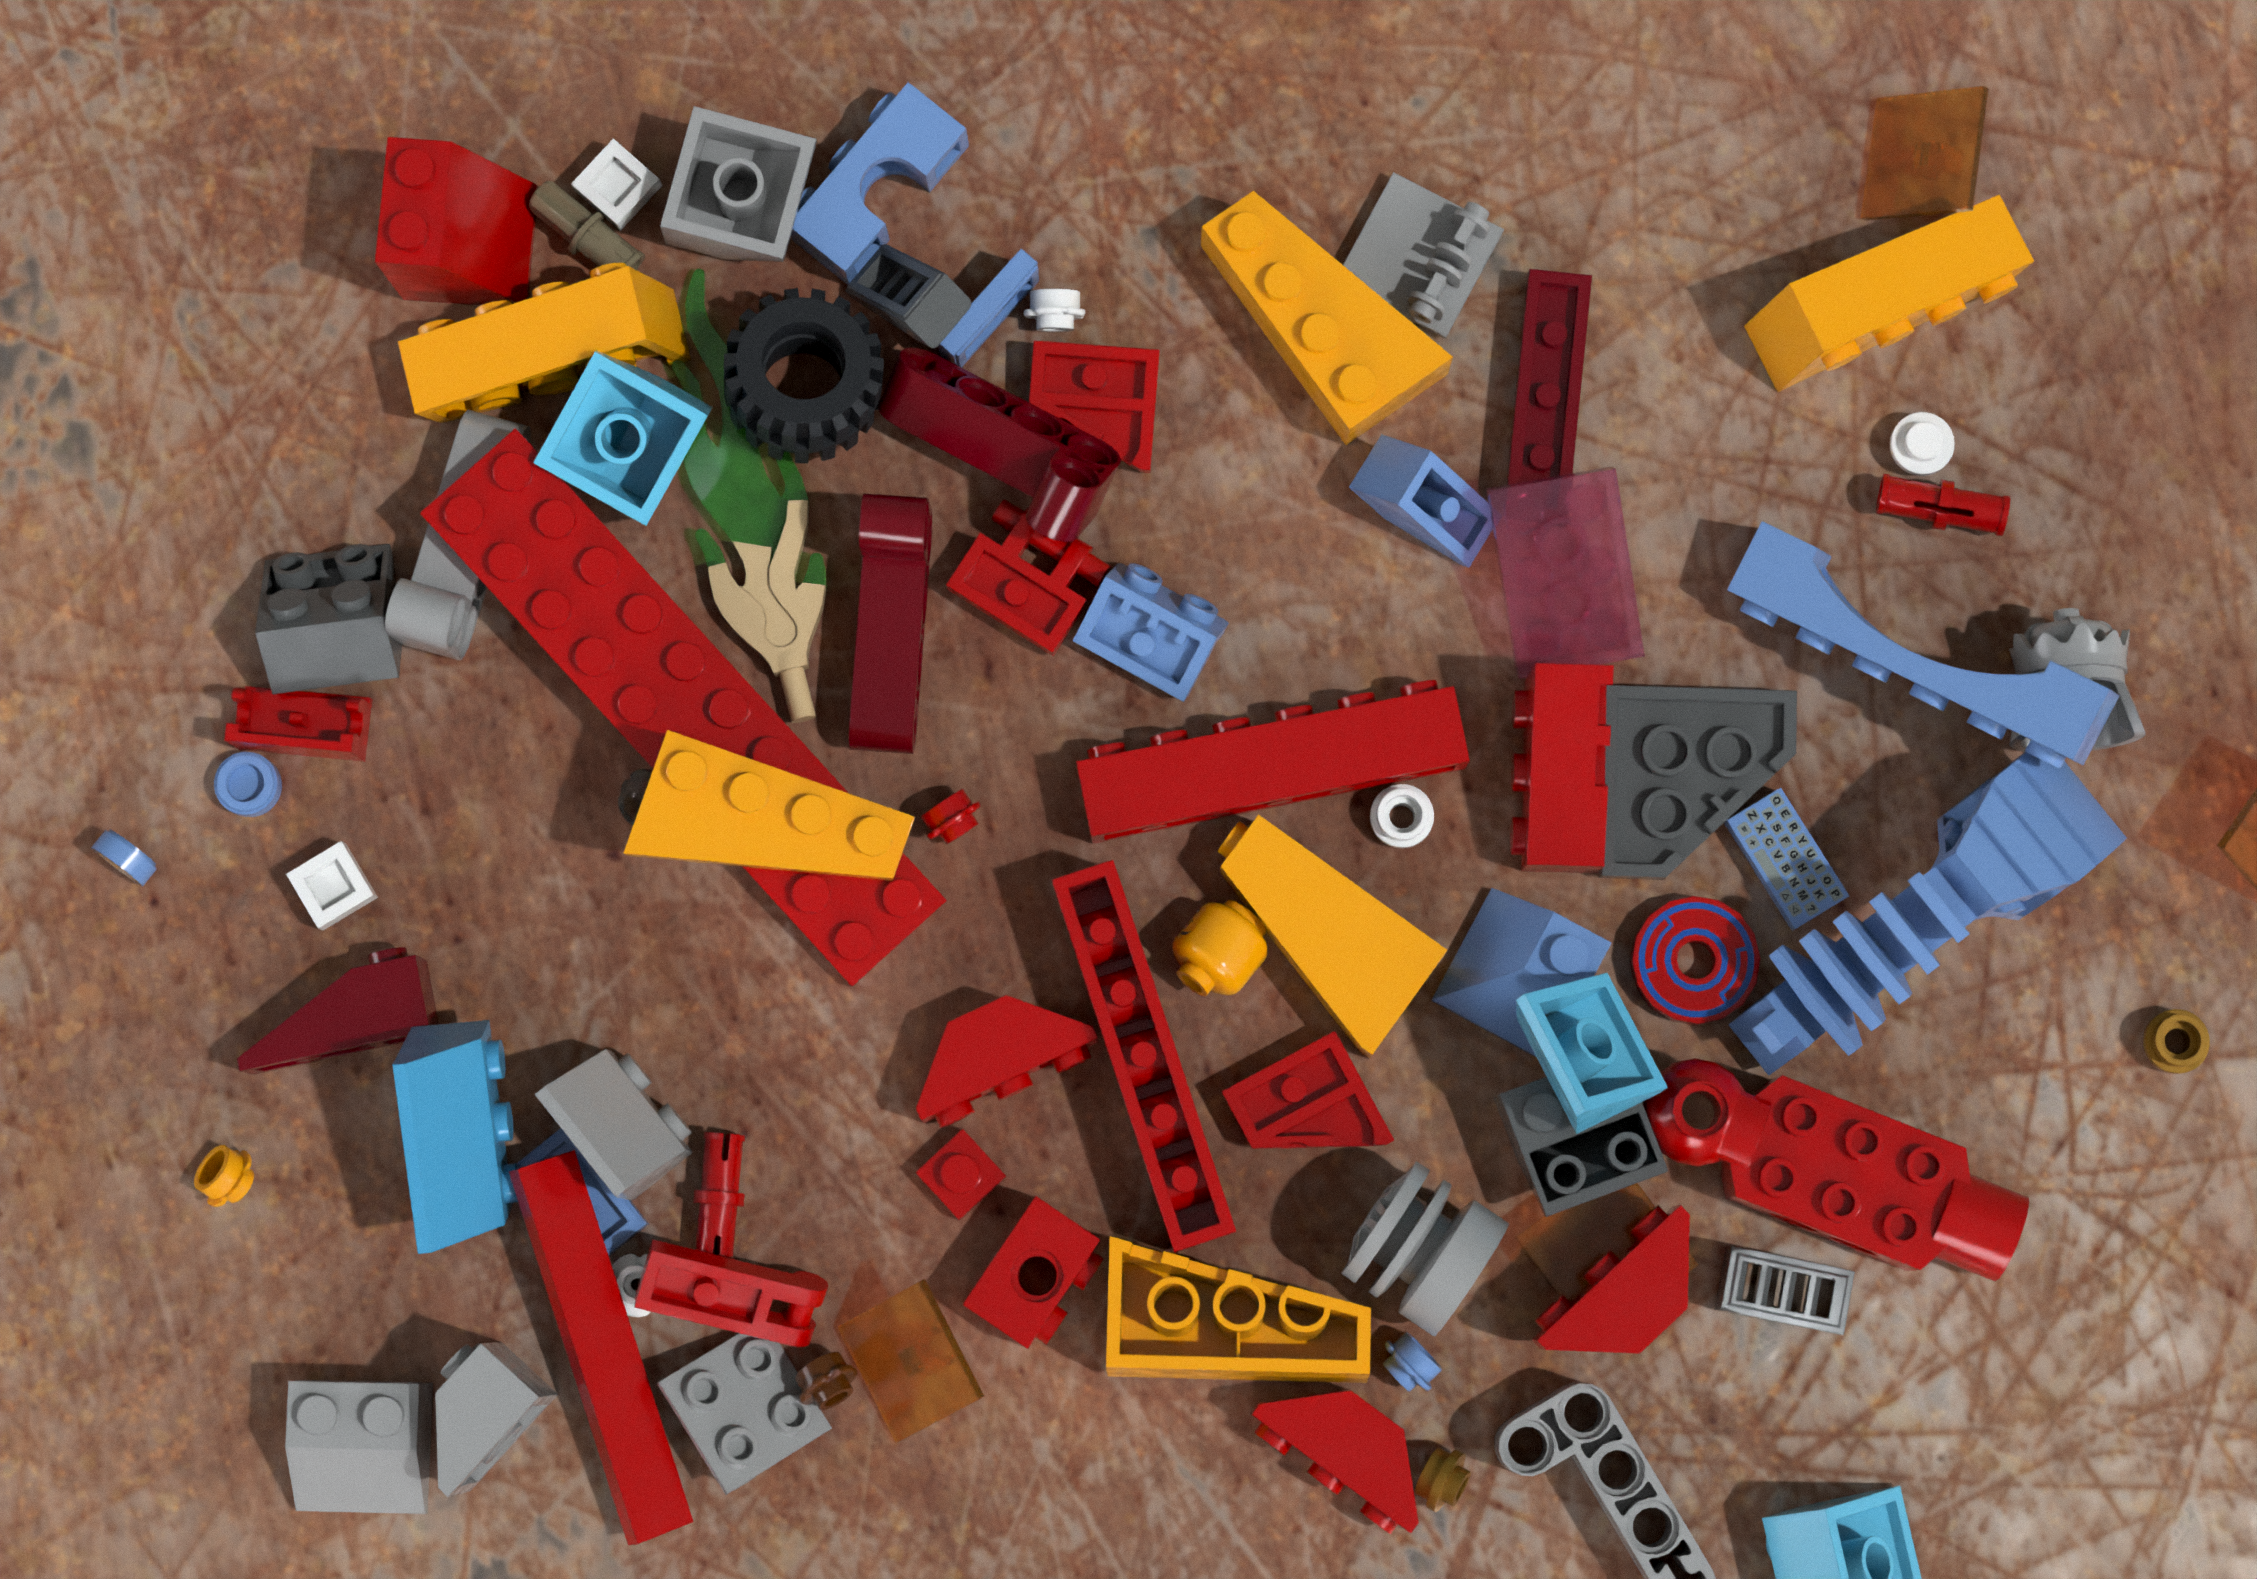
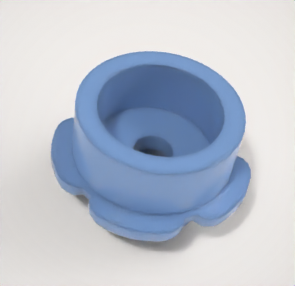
[1383,1332,1442,1392]

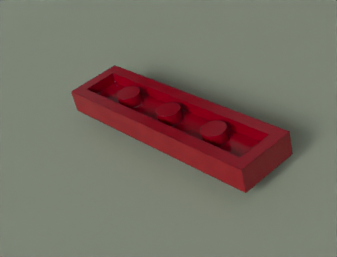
[1502,269,1592,527]

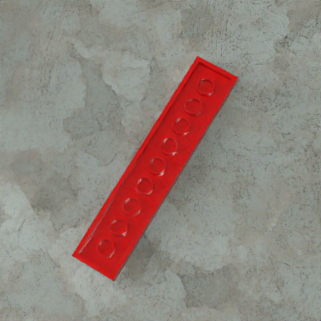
[420,428,947,987]

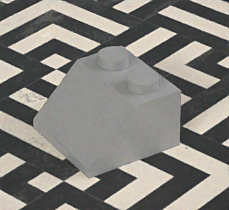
[660,106,817,262]
[535,1049,693,1201]
[435,1342,558,1497]
[285,1380,433,1514]

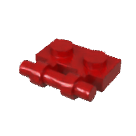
[946,499,1111,656]

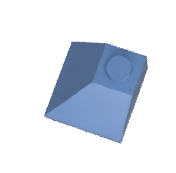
[1431,888,1611,1058]

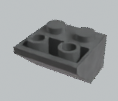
[255,544,402,694]
[1494,1077,1668,1217]

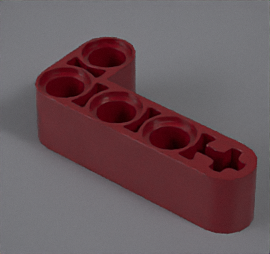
[878,348,1121,542]
[849,493,933,754]

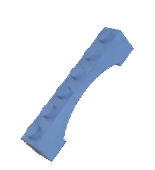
[1727,521,2120,769]

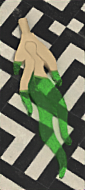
[672,269,827,723]

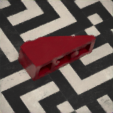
[237,947,439,1075]

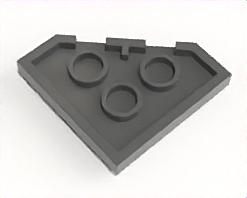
[1599,685,1797,880]

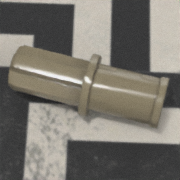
[529,181,645,270]

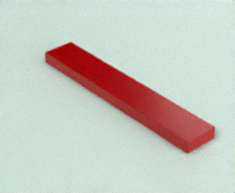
[509,1150,694,1545]

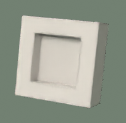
[571,139,662,231]
[286,841,378,931]

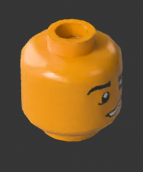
[1172,900,1268,997]

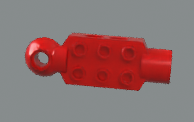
[1643,1058,2029,1281]

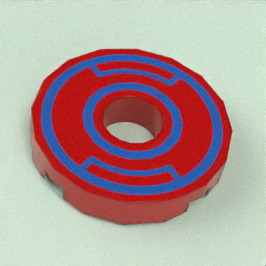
[1630,896,1761,1025]

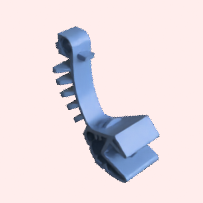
[1729,752,2127,1076]

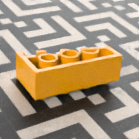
[1201,191,1453,445]
[1744,194,2034,392]
[398,262,691,423]
[623,730,915,881]
[1106,1236,1371,1383]

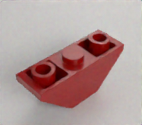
[916,995,1099,1128]
[1531,1205,1690,1354]
[1251,1389,1419,1535]

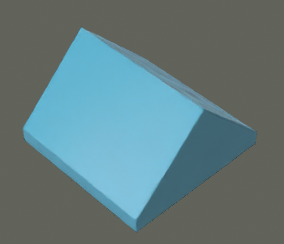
[1516,973,1668,1134]

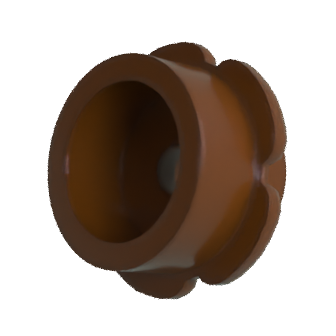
[795,1352,857,1410]

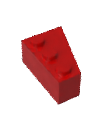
[1510,663,1614,873]

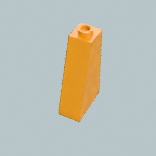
[1218,814,1447,1059]

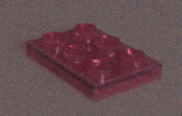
[1487,466,1645,679]

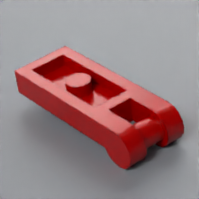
[634,1239,829,1347]

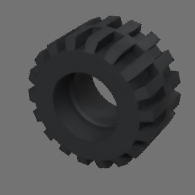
[724,288,884,464]

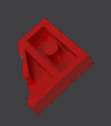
[1029,340,1160,473]
[1221,1031,1394,1149]

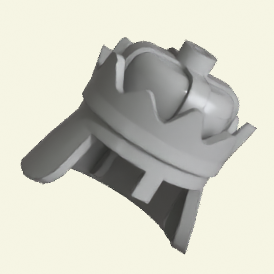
[2009,608,2146,752]

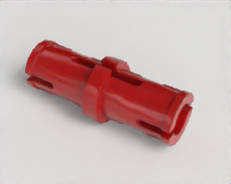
[1876,473,2011,536]
[693,1132,745,1259]

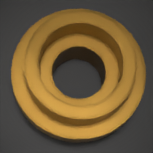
[2143,1009,2210,1074]
[1415,1447,1471,1512]

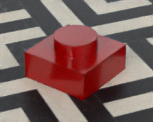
[915,1129,1007,1220]

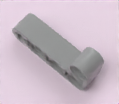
[385,410,531,660]
[1494,1382,1716,1579]

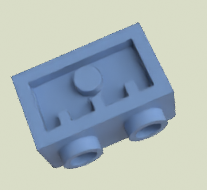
[1073,563,1229,702]

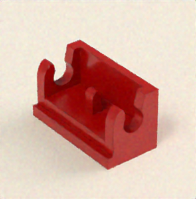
[224,686,373,762]

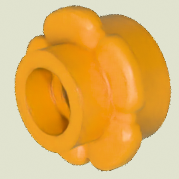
[194,1145,254,1207]

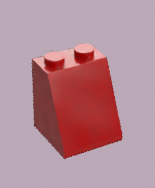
[375,137,539,306]

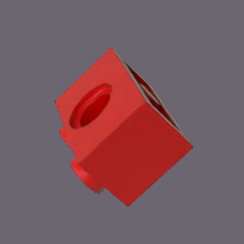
[963,1196,1105,1349]

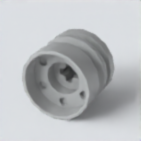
[1341,1161,1509,1336]

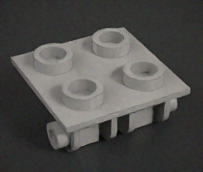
[1343,172,1504,339]
[657,1333,832,1495]

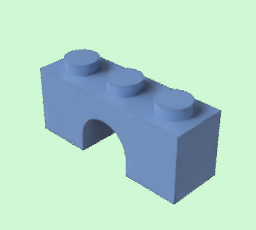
[791,82,969,285]

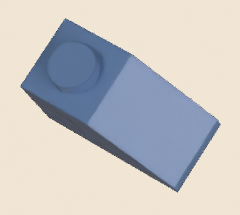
[1349,434,1501,568]

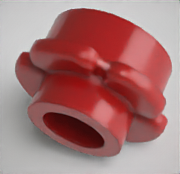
[921,789,981,845]

